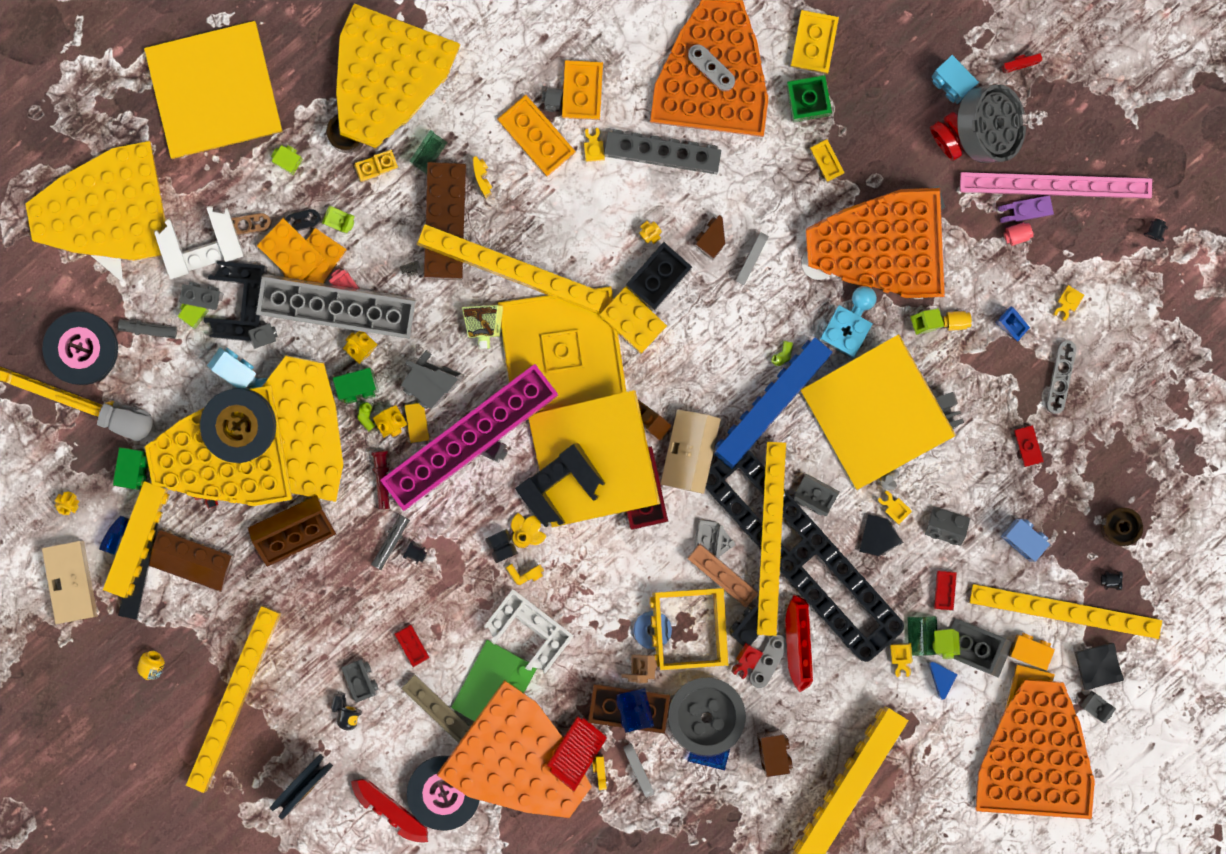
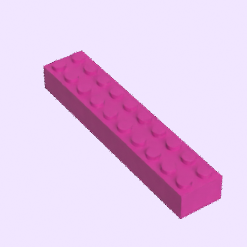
[380,364,558,511]

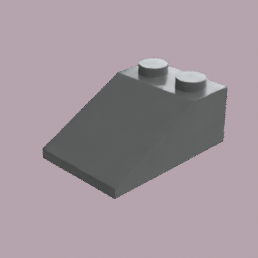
[951,618,1013,678]

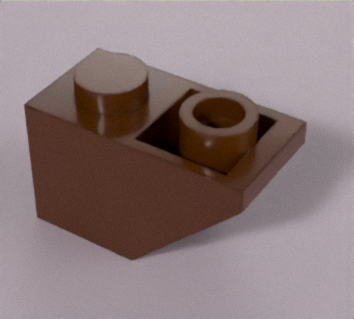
[695,214,726,260]
[638,400,671,441]

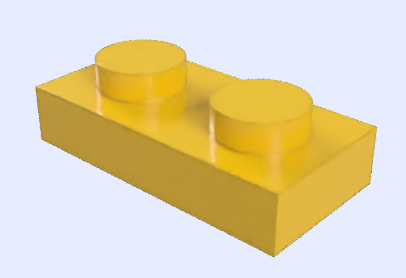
[810,139,844,182]

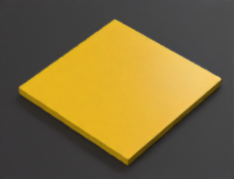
[144,21,283,159]
[498,286,626,413]
[801,334,956,490]
[529,390,660,528]

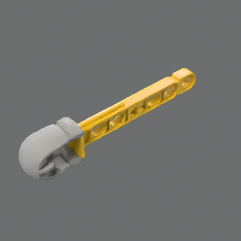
[0,367,153,441]

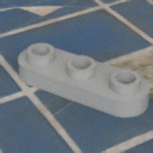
[688,45,735,91]
[750,635,787,688]

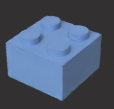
[1000,519,1050,562]

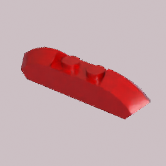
[785,594,813,693]
[351,778,428,843]

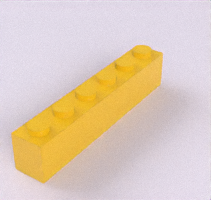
[103,481,170,598]

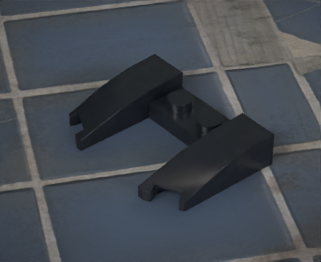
[203,261,268,342]
[515,443,605,527]

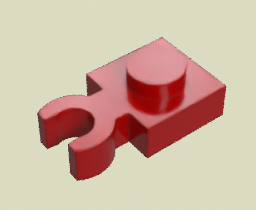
[731,643,763,679]

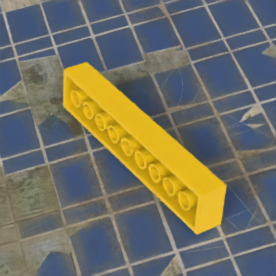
[793,706,909,854]

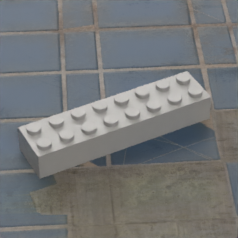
[256,274,416,339]

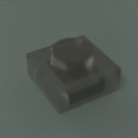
[400,260,421,277]

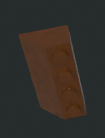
[248,495,336,567]
[149,530,235,592]

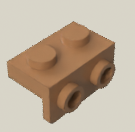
[622,654,657,683]

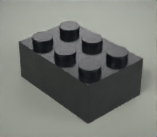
[625,242,692,312]

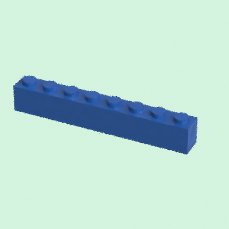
[715,337,832,469]

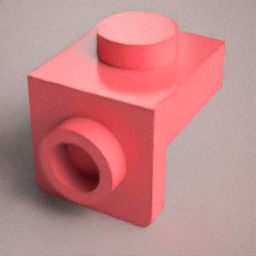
[329,269,359,289]

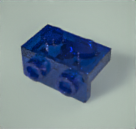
[616,688,654,733]

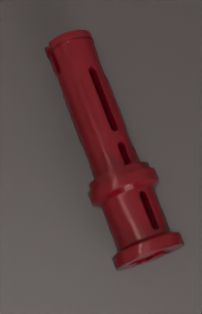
[371,451,390,510]

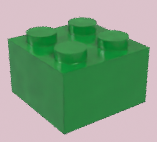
[786,75,832,123]
[333,368,379,404]
[113,448,149,490]

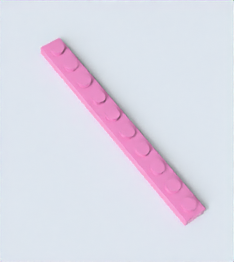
[960,172,1152,199]

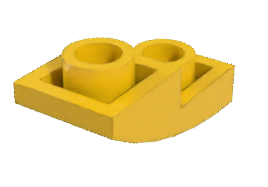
[354,150,398,182]
[473,156,492,198]

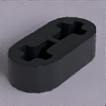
[285,209,321,231]

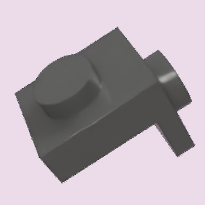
[248,323,278,349]
[481,441,508,463]
[1081,691,1116,724]

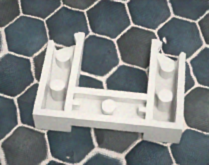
[154,206,244,279]
[484,589,574,673]

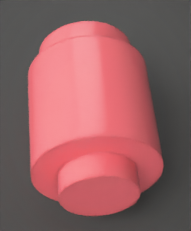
[1003,222,1033,246]

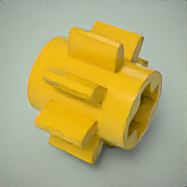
[639,221,662,244]
[54,492,79,515]

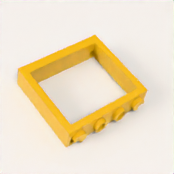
[649,588,729,670]

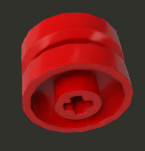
[930,112,965,161]

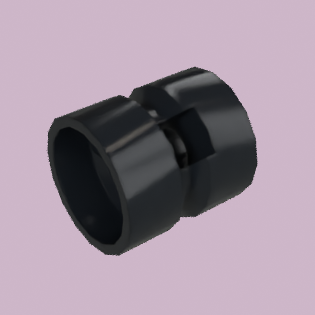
[485,529,518,563]

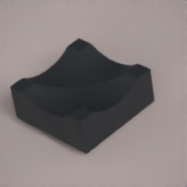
[1074,643,1124,690]

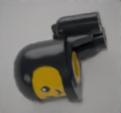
[331,692,362,731]

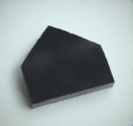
[859,514,904,556]

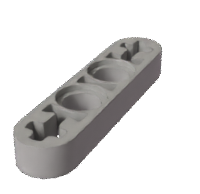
[1046,340,1076,414]

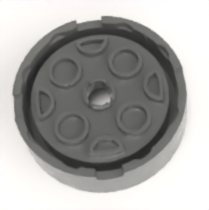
[957,84,1026,163]
[668,677,746,757]

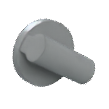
[879,470,899,490]

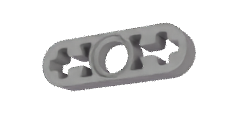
[736,232,769,285]
[623,743,655,798]

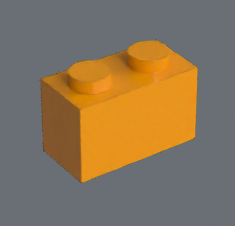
[1008,633,1055,671]

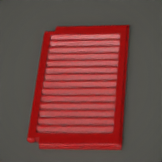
[547,717,607,791]

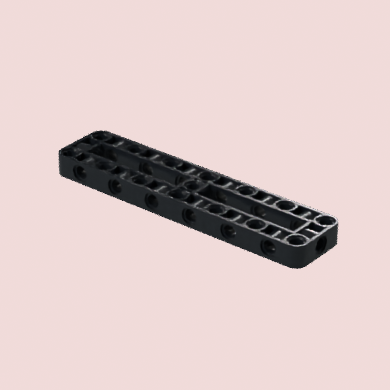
[705,450,904,662]

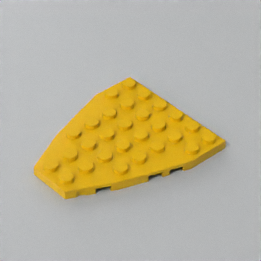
[336,3,461,148]
[25,141,167,261]
[262,355,344,502]
[145,385,293,506]

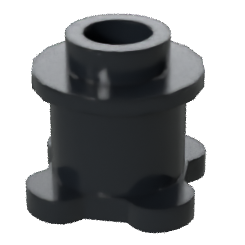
[1144,218,1168,242]
[403,541,427,564]
[1101,571,1123,591]

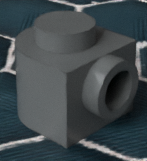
[542,87,563,112]

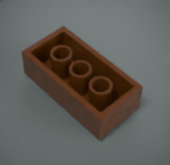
[588,683,670,734]
[757,730,793,777]

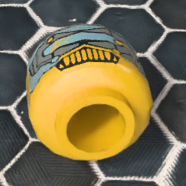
[137,651,165,680]

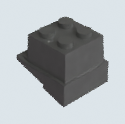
[401,350,465,409]

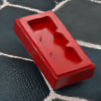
[1002,53,1043,73]
[1014,425,1044,467]
[934,571,957,611]
[395,624,430,667]

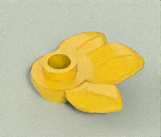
[511,513,546,548]

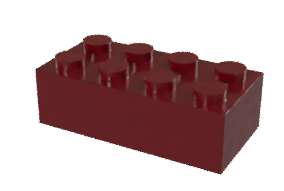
[627,446,668,530]

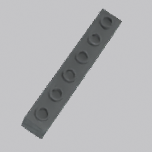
[605,129,722,175]

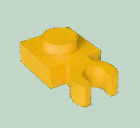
[584,128,605,162]
[1053,285,1085,321]
[877,491,912,525]
[890,643,913,677]
[592,755,607,790]

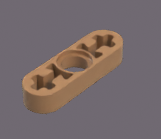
[232,213,272,236]

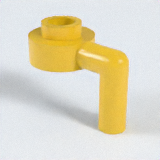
[506,564,544,585]

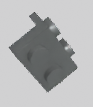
[179,282,223,310]
[793,474,840,517]
[925,507,970,546]
[341,659,379,703]

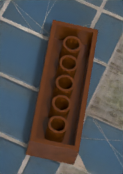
[424,162,466,281]

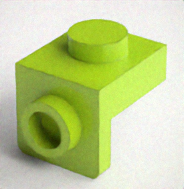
[322,206,355,233]

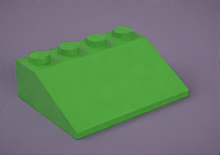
[451,640,537,721]

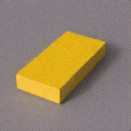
[405,403,430,443]

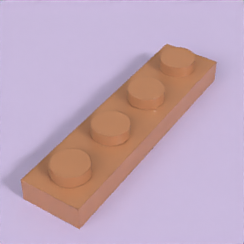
[687,543,758,607]

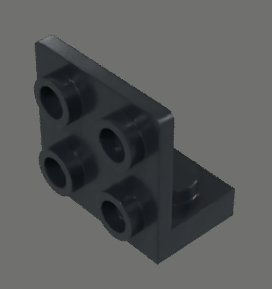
[729,605,759,646]

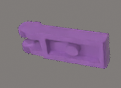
[998,196,1054,223]

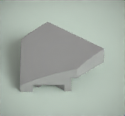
[694,520,736,559]

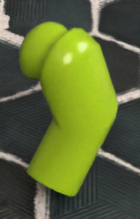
[771,341,793,366]
[357,402,375,432]

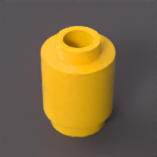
[943,311,972,331]

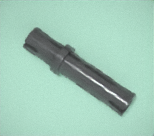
[118,319,177,339]
[371,514,410,570]

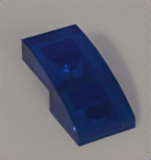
[99,516,129,555]

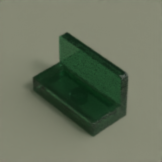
[410,130,448,174]
[907,616,937,656]

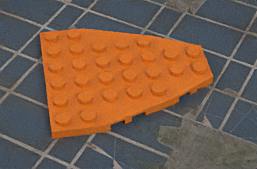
[650,0,769,137]
[806,188,945,298]
[975,679,1095,819]
[437,680,592,818]

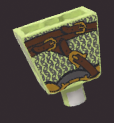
[462,305,503,349]

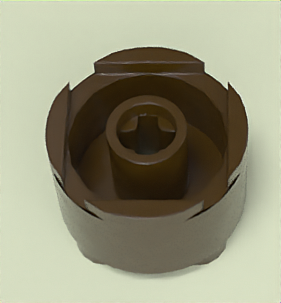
[326,114,364,153]
[1101,508,1143,546]

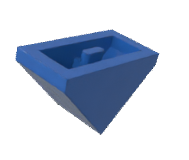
[995,306,1030,342]
[928,661,958,700]

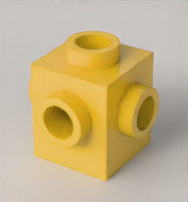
[343,331,378,364]
[373,405,407,438]

